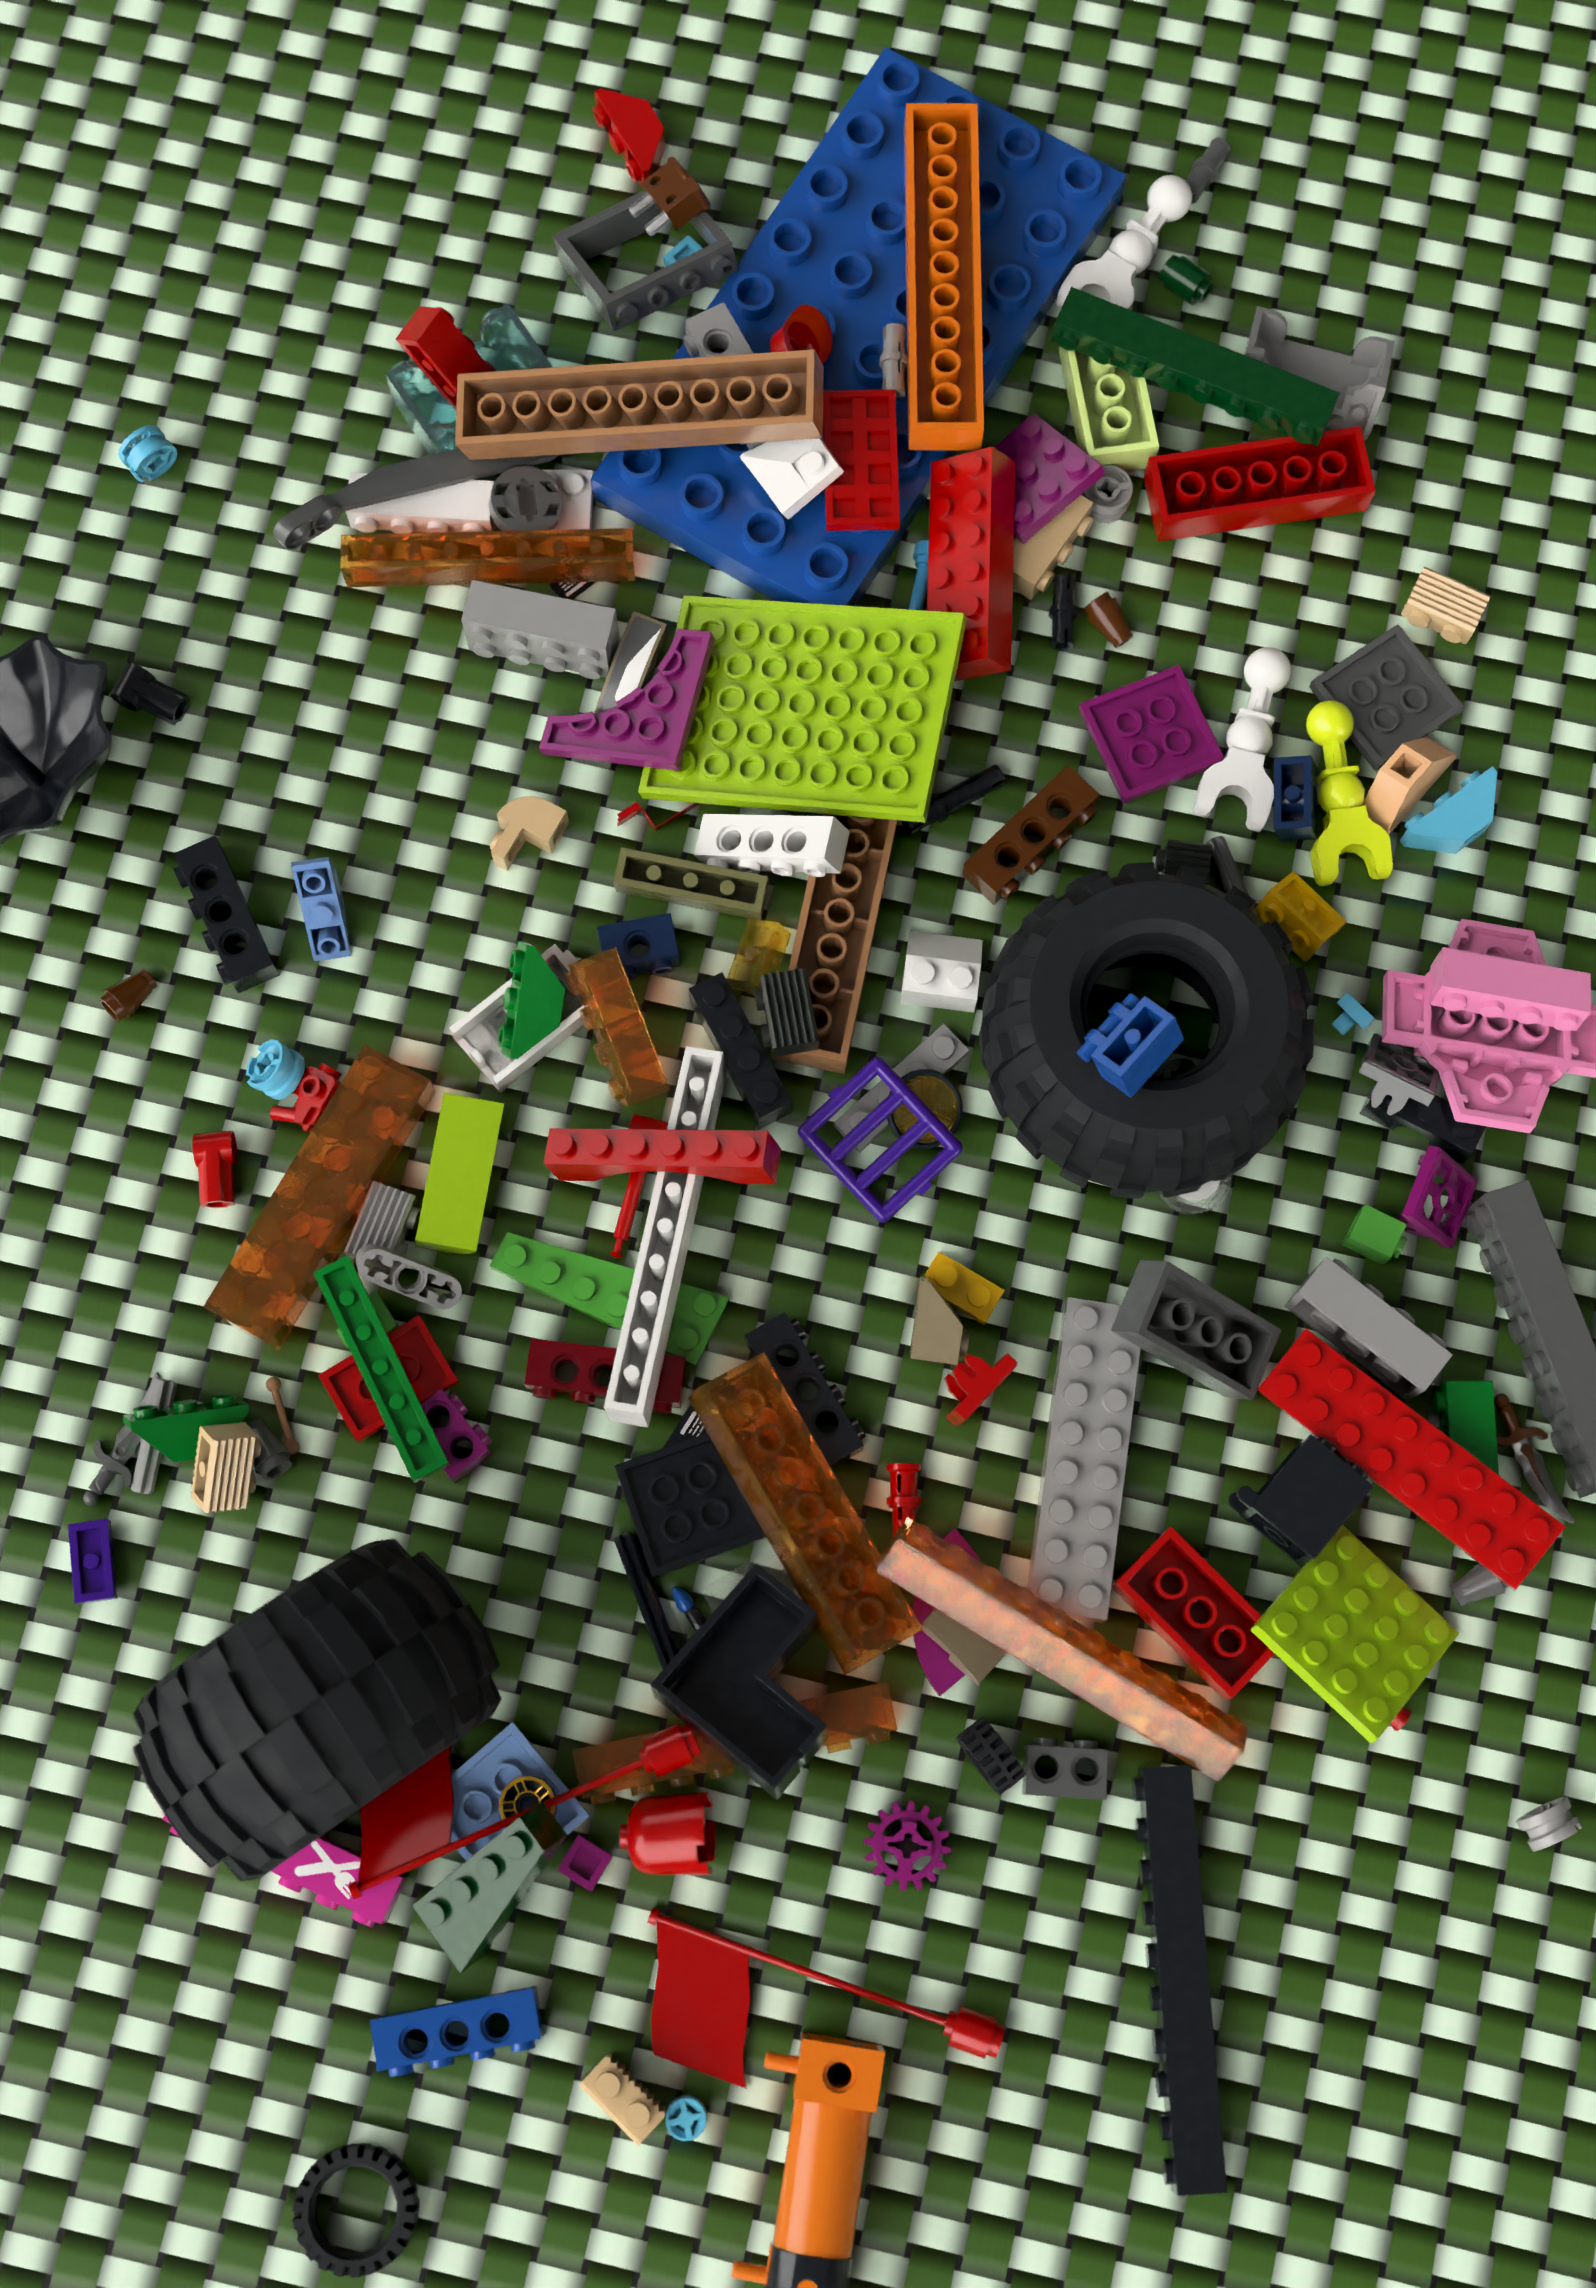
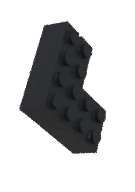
[650,1563,829,1800]

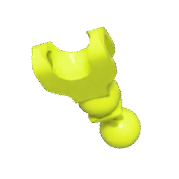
[1306,700,1393,887]

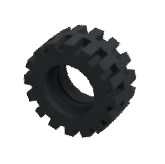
[956,1717,1025,1795]

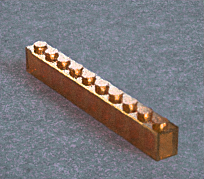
[876,1517,1249,1782]

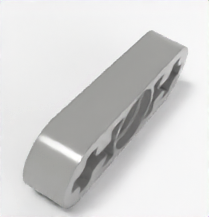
[354,1244,462,1309]

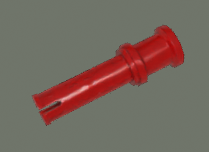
[886,1463,922,1584]

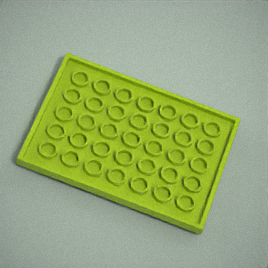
[638,595,967,823]

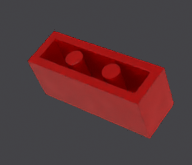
[396,306,496,411]

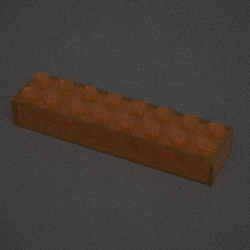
[203,1044,436,1351]
[688,1352,923,1675]

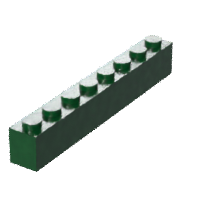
[1051,287,1340,447]

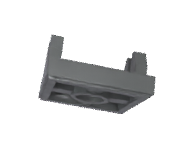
[1359,1033,1440,1116]

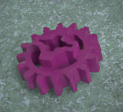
[863,1801,951,1891]

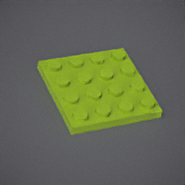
[1250,1525,1459,1744]

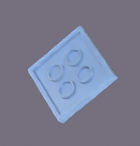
[451,1722,590,1861]

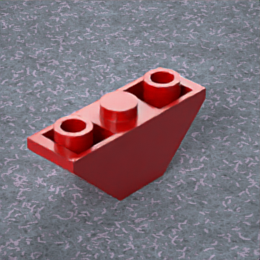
[593,88,665,190]

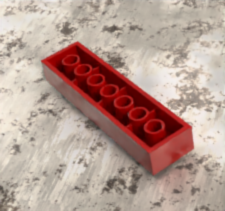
[1257,1328,1566,1591]

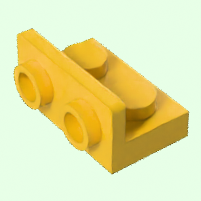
[1255,871,1347,962]

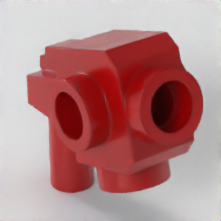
[270,1063,345,1132]

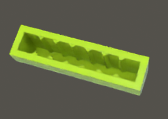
[415,1092,504,1254]

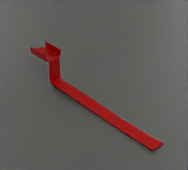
[617,802,701,831]

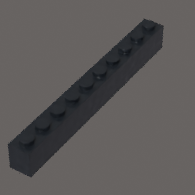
[1132,1765,1227,2196]

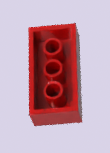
[1111,1526,1275,1700]

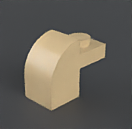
[490,796,569,871]

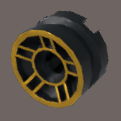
[499,1776,557,1820]

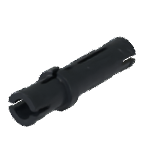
[901,764,1006,835]

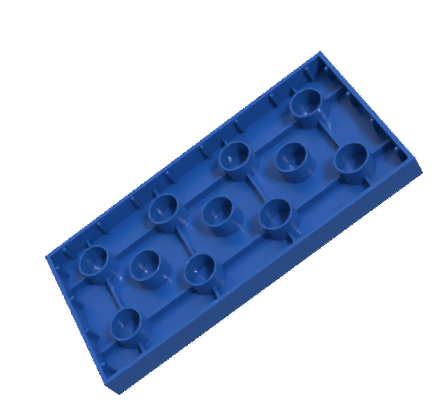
[591,47,1126,606]

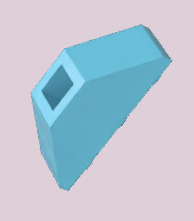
[1400,766,1497,854]

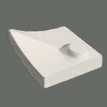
[739,438,844,519]
[519,469,593,543]

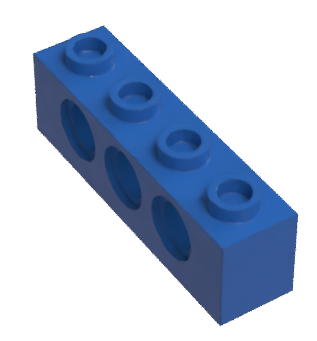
[370,1986,544,2077]

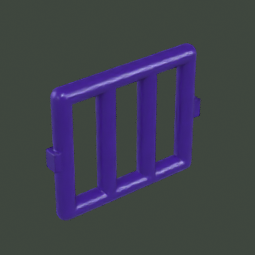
[798,1057,963,1223]

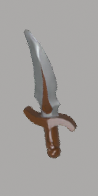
[1494,1393,1574,1524]

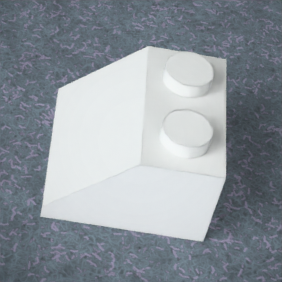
[900,931,983,1013]

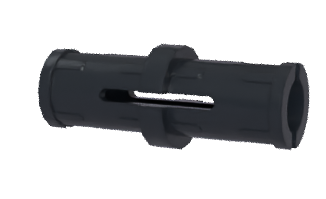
[1049,574,1078,651]

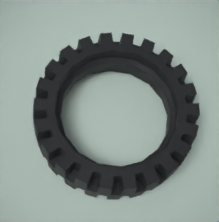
[292,2143,420,2278]

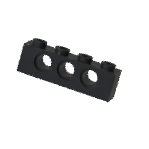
[173,836,280,994]
[744,1312,866,1474]

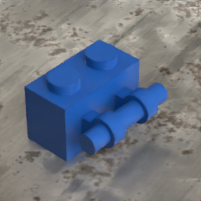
[1076,993,1184,1098]

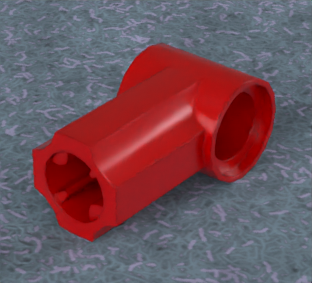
[192,1131,237,1208]

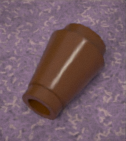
[1084,592,1133,649]
[99,969,157,1022]

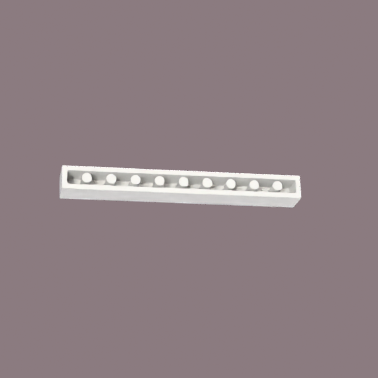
[604,1046,727,1428]

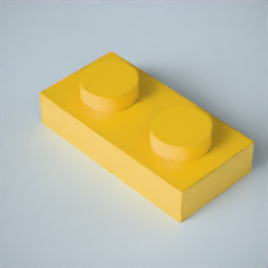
[925,1251,1005,1325]

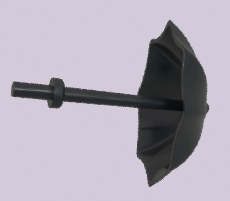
[0,634,112,847]

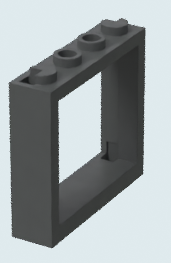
[552,191,738,332]

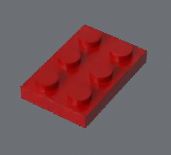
[318,1315,460,1443]

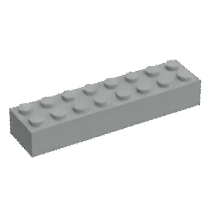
[1024,1297,1140,1623]

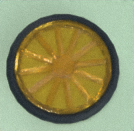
[887,1069,963,1149]

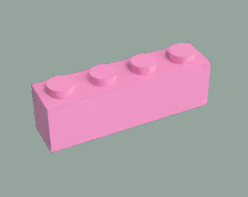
[1429,947,1591,1031]

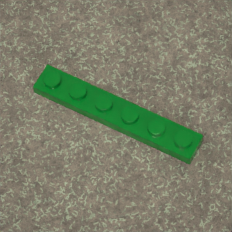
[313,1255,450,1483]

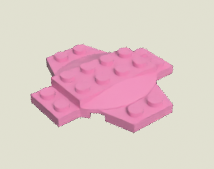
[1382,919,1596,1133]

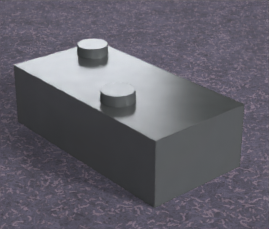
[1111,1260,1281,1400]

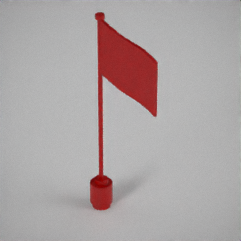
[348,1723,702,1900]
[647,1907,1006,2089]

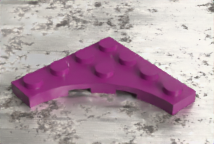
[539,629,715,771]

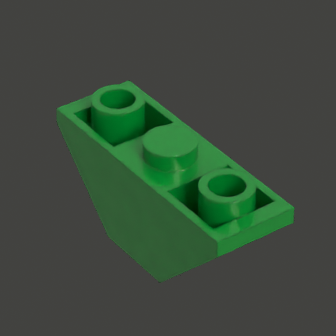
[498,941,565,1059]
[123,1394,249,1462]

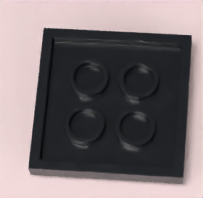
[614,1427,764,1578]

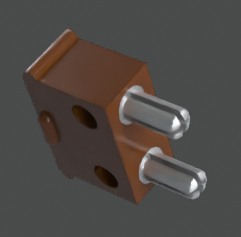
[629,157,710,236]

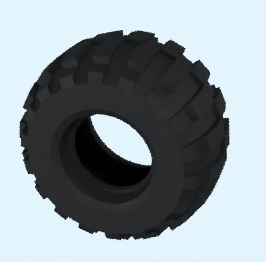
[979,862,1315,1199]
[133,1538,502,1881]

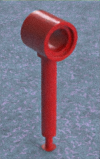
[610,1114,669,1258]

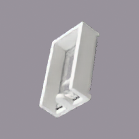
[449,944,605,1093]

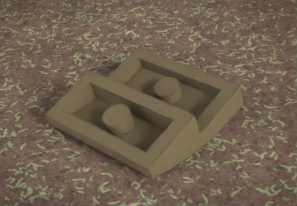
[920,1568,1029,1685]

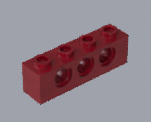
[524,1338,687,1413]

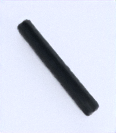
[614,1532,679,1669]

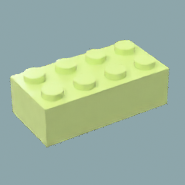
[1059,346,1159,471]

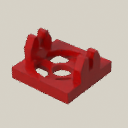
[944,1353,1017,1426]

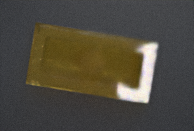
[726,919,791,997]

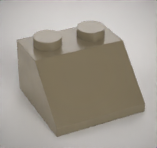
[910,1275,969,1365]

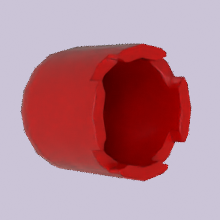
[619,1792,716,1875]

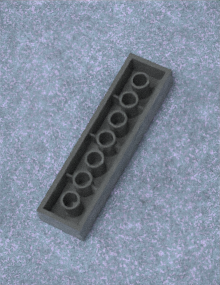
[1466,1180,1596,1499]

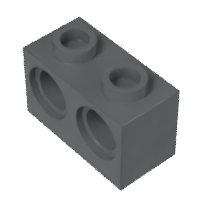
[1022,1738,1108,1800]

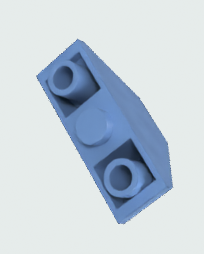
[291,857,351,962]

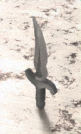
[83,1373,160,1506]

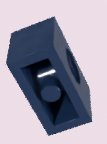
[1274,755,1317,841]
[597,913,680,982]

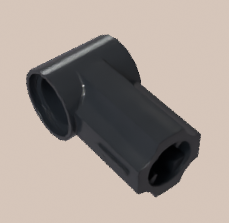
[109,663,189,725]

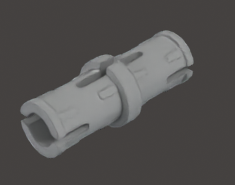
[879,323,908,400]

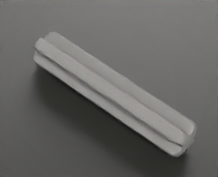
[131,1379,177,1495]

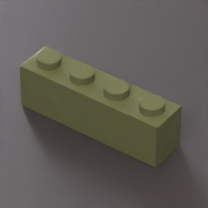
[613,847,769,921]

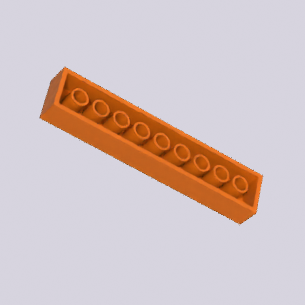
[904,103,984,450]

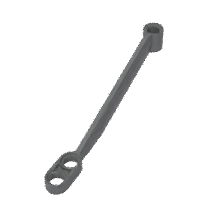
[273,448,574,550]

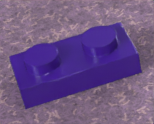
[68,1519,118,1604]

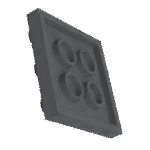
[1309,624,1465,771]

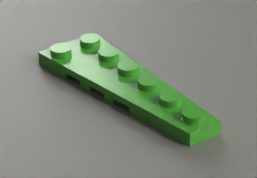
[490,1232,730,1368]

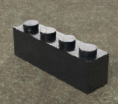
[689,972,792,1130]

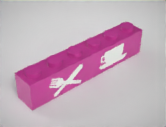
[162,1815,408,1928]

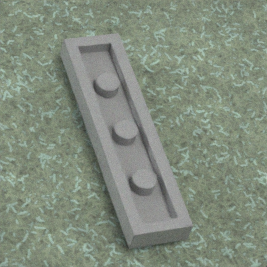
[834,1024,969,1153]

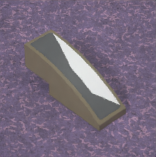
[594,611,668,715]

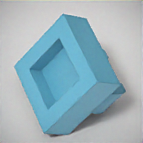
[1332,992,1376,1035]

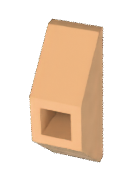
[1362,736,1456,835]

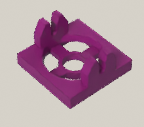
[1396,1146,1478,1249]

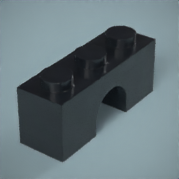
[1359,1081,1486,1164]

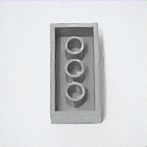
[461,580,620,679]
[1285,1256,1453,1403]

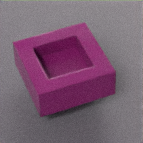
[557,1835,613,1892]

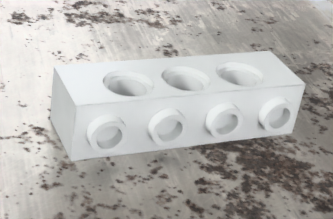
[694,814,850,877]

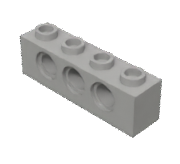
[683,302,765,450]

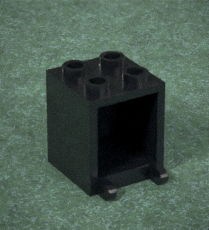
[1228,1434,1373,1566]

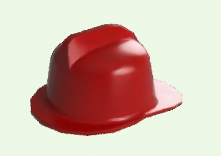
[770,305,832,364]

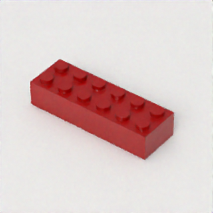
[1143,426,1376,542]
[927,447,1016,681]

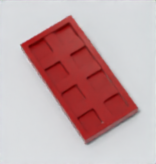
[823,389,900,531]

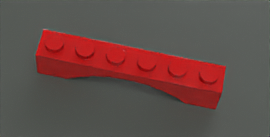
[544,1128,781,1184]

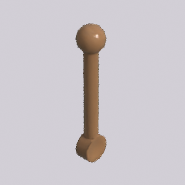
[266,1377,300,1455]

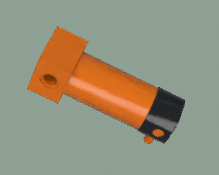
[731,2032,885,2288]

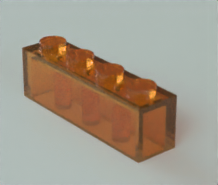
[566,947,670,1106]

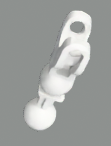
[1056,175,1192,310]
[1193,647,1291,832]

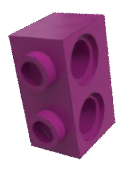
[421,1389,492,1484]

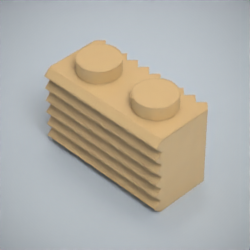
[1401,566,1491,644]
[190,1422,261,1513]
[579,2053,666,2146]

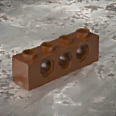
[962,765,1100,905]

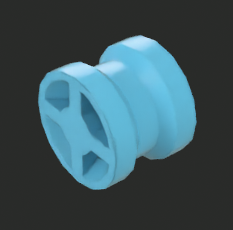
[665,2095,707,2141]

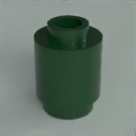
[1159,255,1213,305]

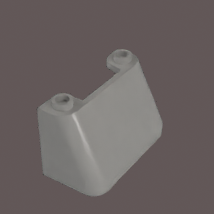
[1244,306,1395,440]

